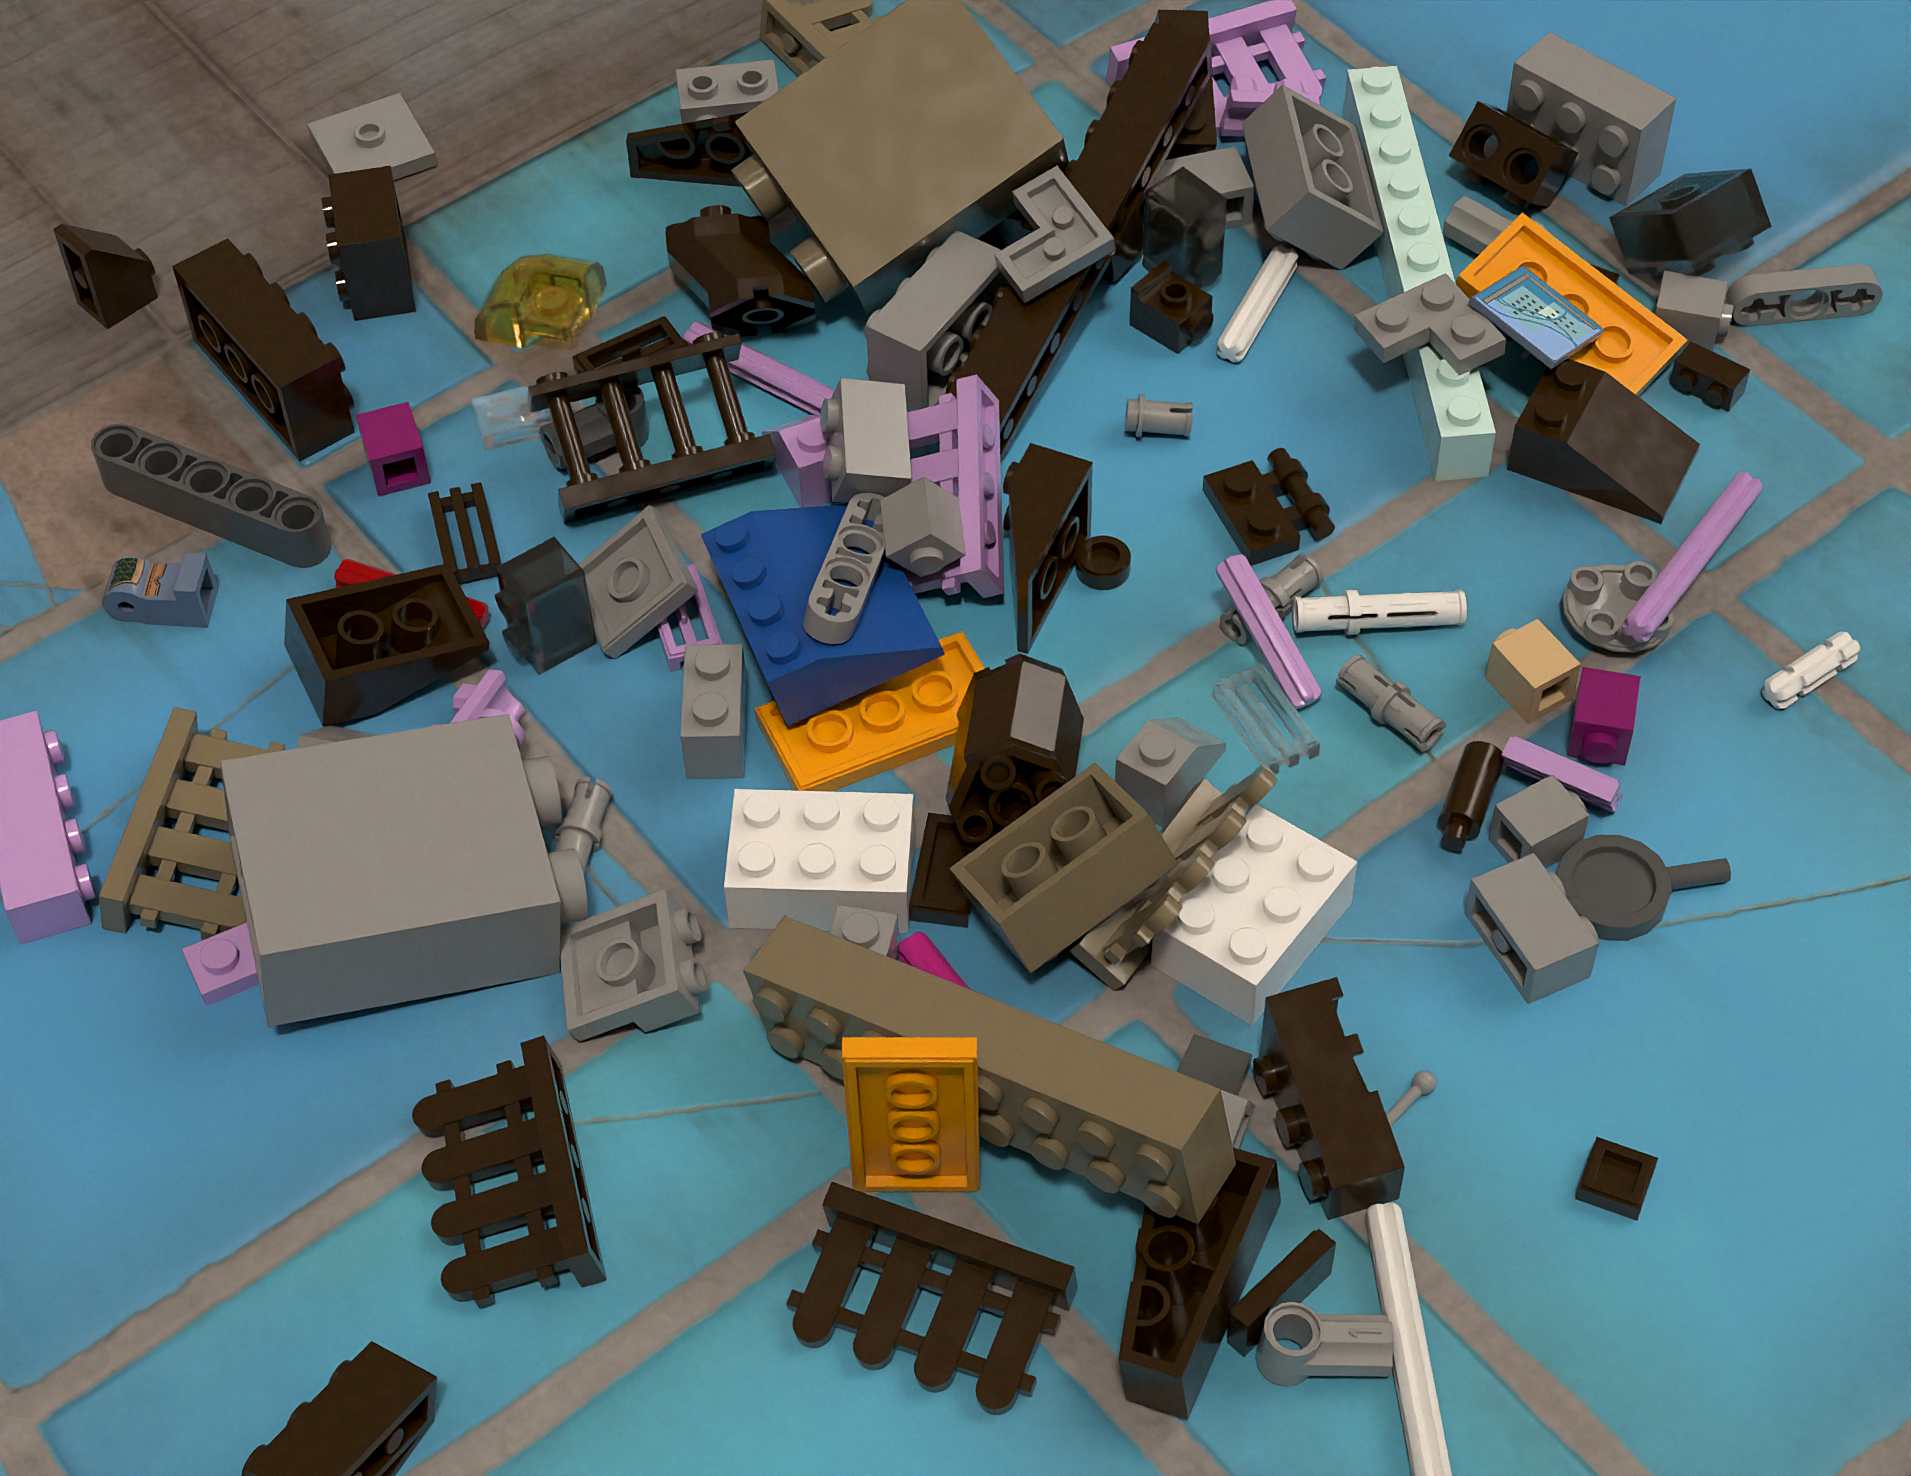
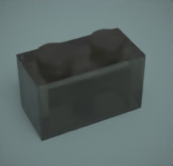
[1142,167,1227,288]
[495,537,597,675]

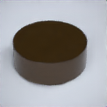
[1075,535,1131,590]

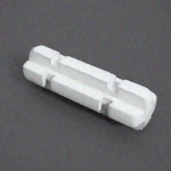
[1762,631,1861,709]

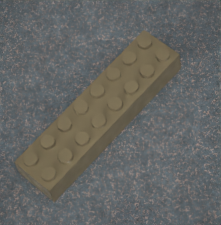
[743,915,1236,1224]

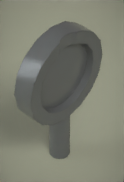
[1556,835,1731,941]

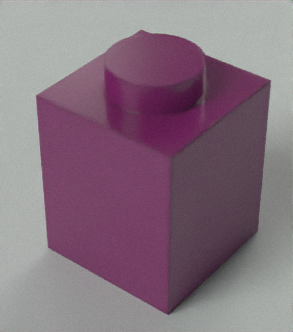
[356,402,431,497]
[1567,667,1641,766]

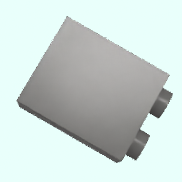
[220,714,588,1027]

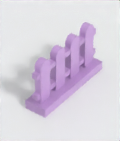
[1106,0,1326,137]
[900,374,1004,598]

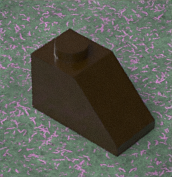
[53,224,158,329]

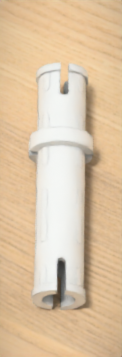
[1292,589,1467,635]

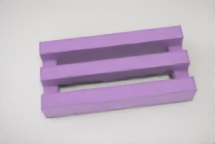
[655,564,723,672]
[1501,736,1623,814]

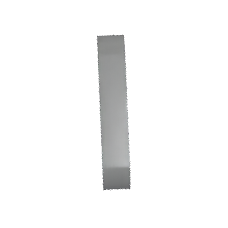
[1726,264,1883,326]

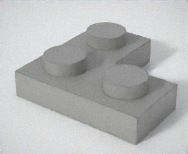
[994,166,1116,303]
[1354,273,1506,375]

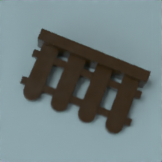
[412,1035,606,1308]
[786,1182,1078,1415]

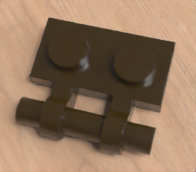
[1202,448,1335,566]

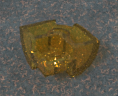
[474,253,607,348]

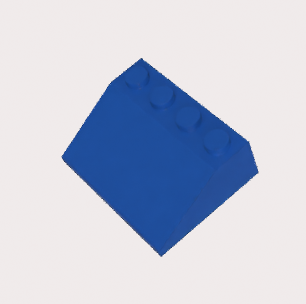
[700,504,945,726]

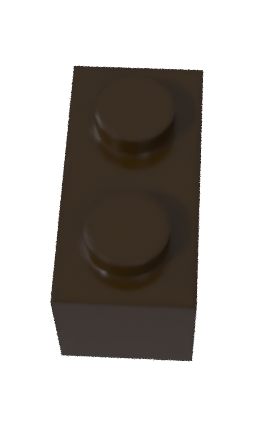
[1670,342,1750,412]

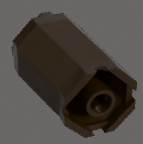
[665,205,815,337]
[946,653,1084,852]

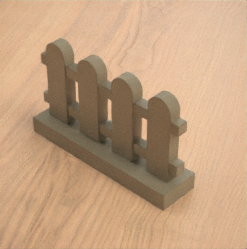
[759,0,884,77]
[99,707,285,940]
[1069,763,1277,991]

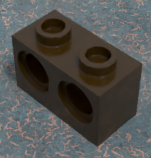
[1449,101,1579,210]

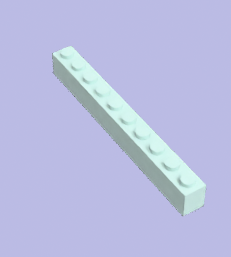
[1343,66,1496,482]

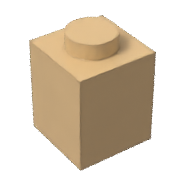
[1485,619,1581,724]

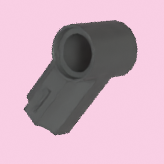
[539,386,649,469]

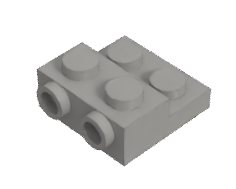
[560,889,708,1041]

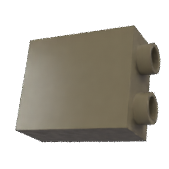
[731,0,1069,316]

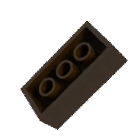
[172,238,355,461]

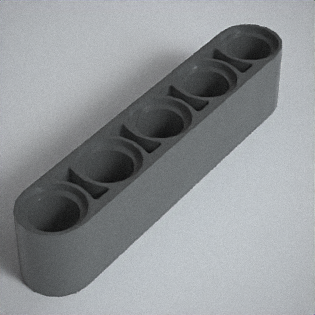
[91,423,331,568]

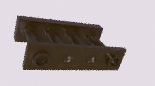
[528,332,776,524]

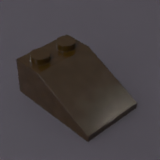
[1507,359,1700,524]
[1003,443,1093,654]
[284,563,490,727]

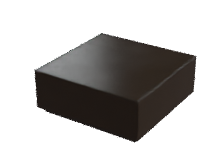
[1575,1137,1658,1221]

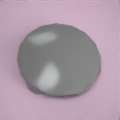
[1562,561,1675,653]

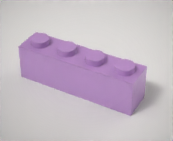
[0,711,97,945]

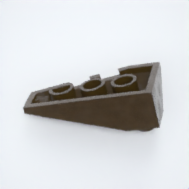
[626,112,752,187]

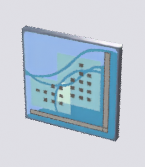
[1468,265,1605,369]

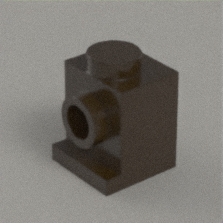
[1129,260,1214,354]

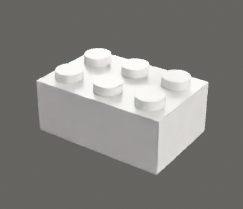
[724,789,915,933]
[1151,804,1358,1026]

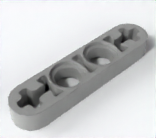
[803,493,886,644]

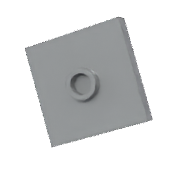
[307,93,437,180]
[568,505,699,659]

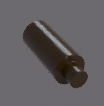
[1438,741,1504,851]

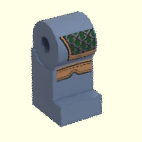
[102,553,218,628]

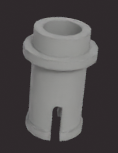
[1125,394,1193,437]

